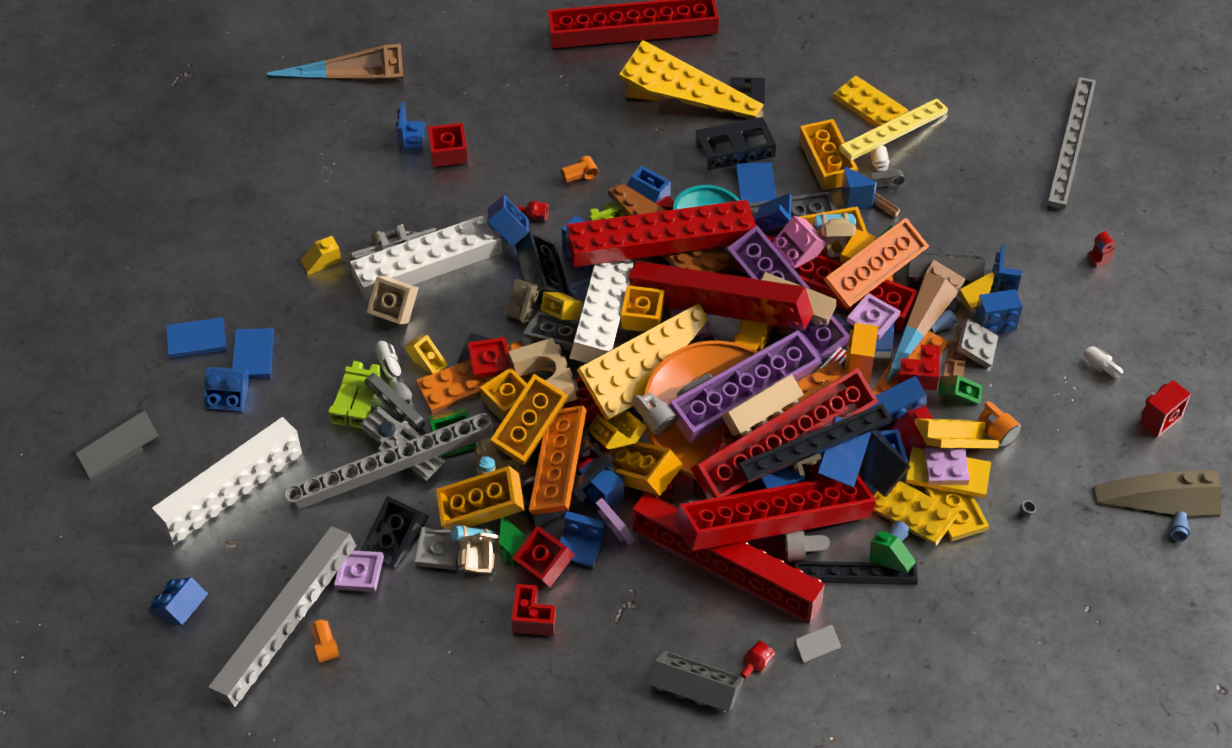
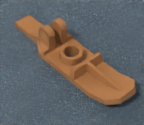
[944,325,966,377]

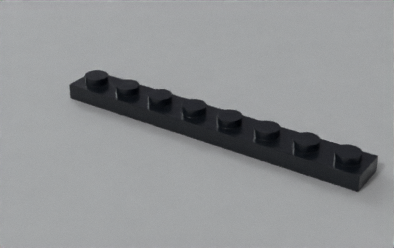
[738,403,892,483]

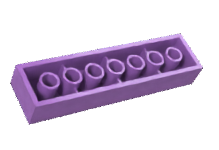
[727,226,849,366]
[669,331,821,443]

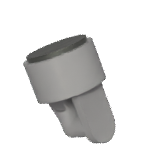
[633,393,677,435]
[784,530,830,562]

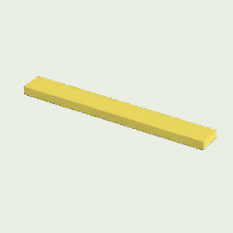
[838,99,948,161]

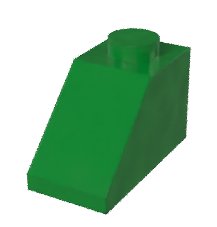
[937,375,983,404]
[499,517,527,566]
[869,531,916,573]

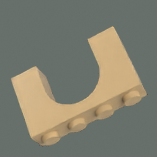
[509,338,578,403]

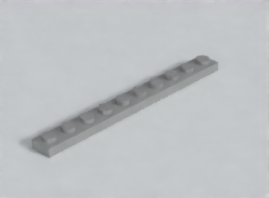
[1048,77,1096,209]

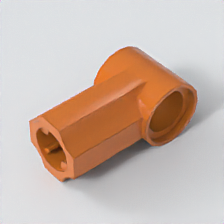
[561,156,599,183]
[310,620,340,663]

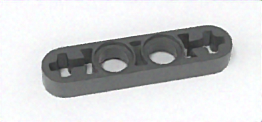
[364,373,425,432]

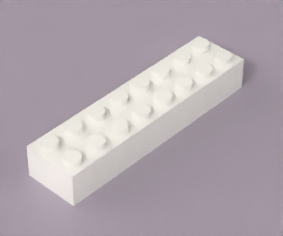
[350,214,502,301]
[570,259,635,363]
[152,417,302,545]

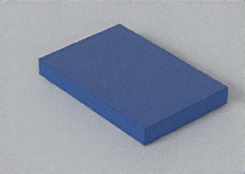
[736,162,776,203]
[166,317,226,359]
[232,328,274,378]
[816,416,871,488]

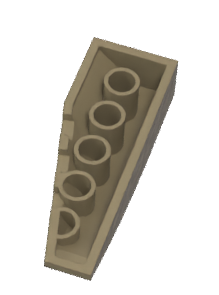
[1093,470,1222,518]

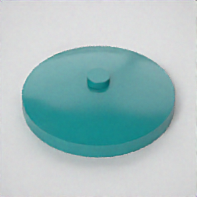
[673,185,740,210]

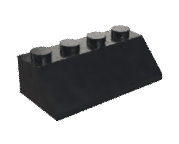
[515,231,570,304]

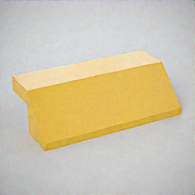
[587,410,647,449]
[915,419,999,448]

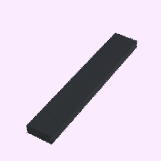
[794,561,918,585]

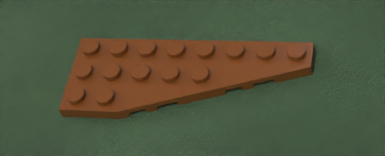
[608,184,736,274]

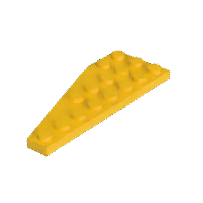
[618,40,763,119]
[577,303,709,421]

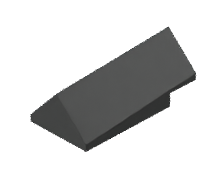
[523,311,579,353]
[71,409,159,480]

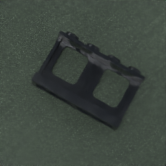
[696,117,776,171]
[532,433,617,502]

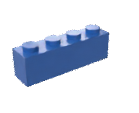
[866,376,927,419]

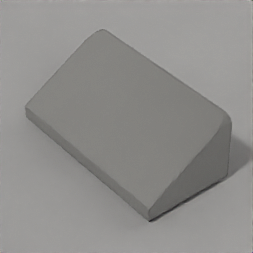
[794,625,841,664]

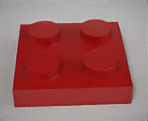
[468,337,512,379]

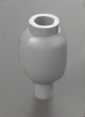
[390,378,412,405]

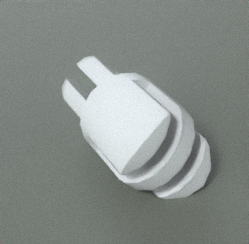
[869,145,889,172]
[375,341,401,379]
[1084,346,1123,379]

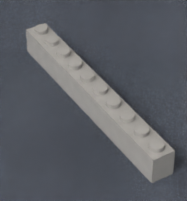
[208,527,356,707]

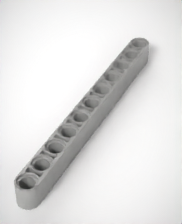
[285,413,494,510]

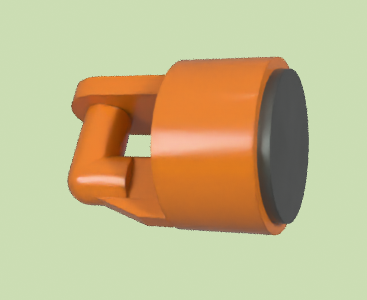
[978,401,1021,446]

